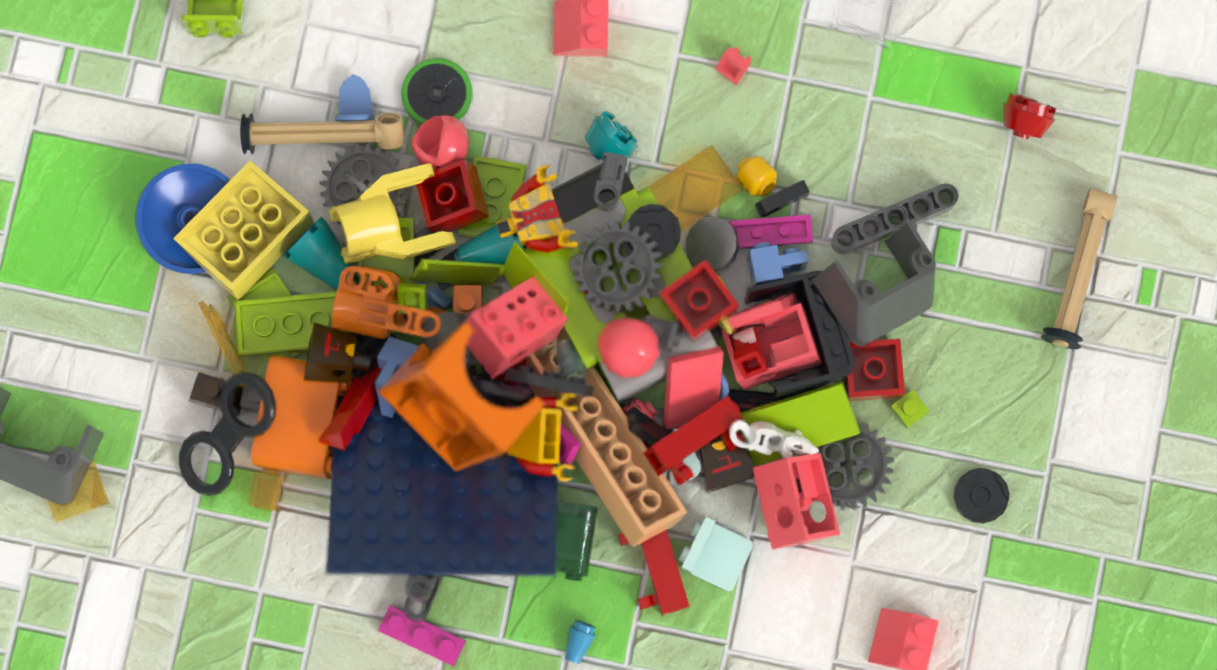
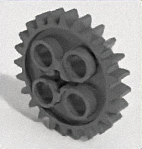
[319,143,409,225]
[572,221,664,313]
[815,422,895,511]

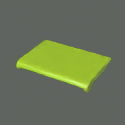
[504,242,570,315]
[410,259,505,286]

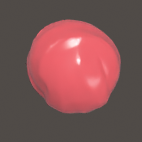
[412,115,469,171]
[598,318,660,378]

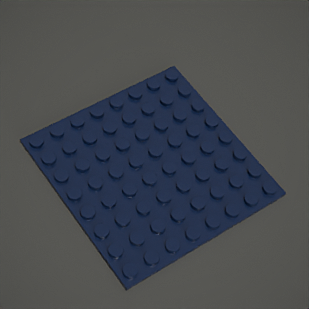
[326,378,558,576]

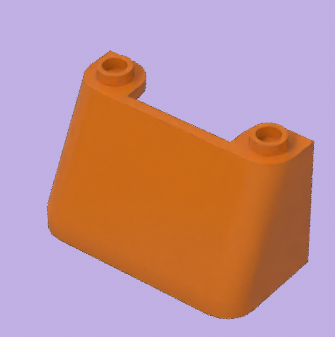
[251,355,352,480]

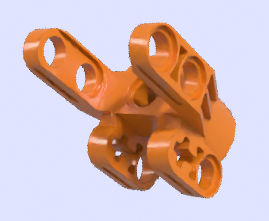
[332,266,448,339]

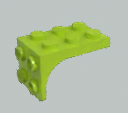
[182,0,244,38]

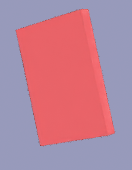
[728,292,798,328]
[663,346,724,429]

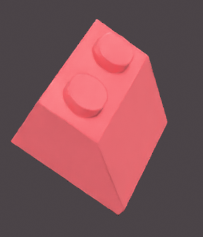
[553,0,609,57]
[868,608,939,670]

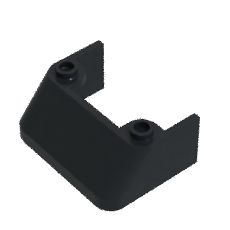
[744,271,855,402]

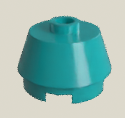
[585,110,639,160]

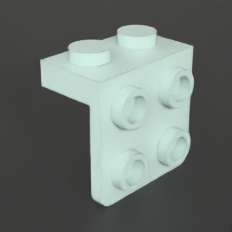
[679,517,753,591]

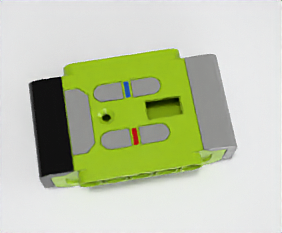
[524,163,717,405]

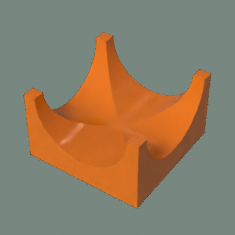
[378,323,545,472]

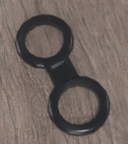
[179,371,276,496]

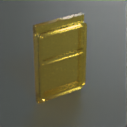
[649,145,743,232]
[198,301,246,388]

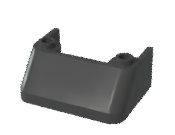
[812,221,936,346]
[0,387,104,505]

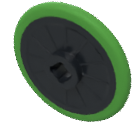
[401,58,473,124]

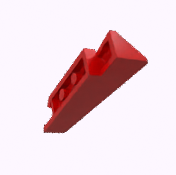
[319,339,401,451]

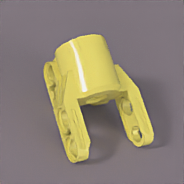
[329,163,456,264]

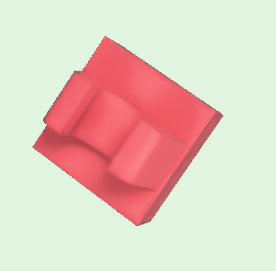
[715,47,752,85]

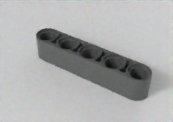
[831,183,959,254]

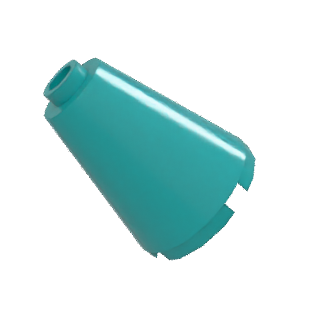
[283,216,359,290]
[455,217,527,265]

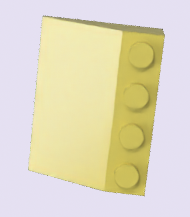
[173,160,314,300]

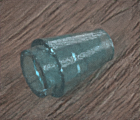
[556,340,586,381]

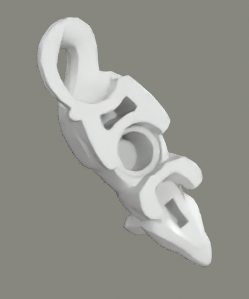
[729,420,819,458]

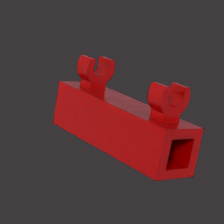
[643,396,745,486]
[618,530,690,616]

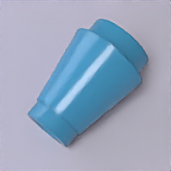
[564,620,596,664]

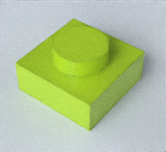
[397,283,428,314]
[890,390,930,428]

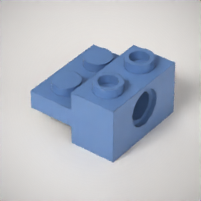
[747,242,809,286]
[375,337,418,418]

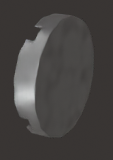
[686,217,740,272]

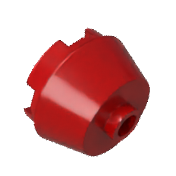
[1003,93,1057,140]

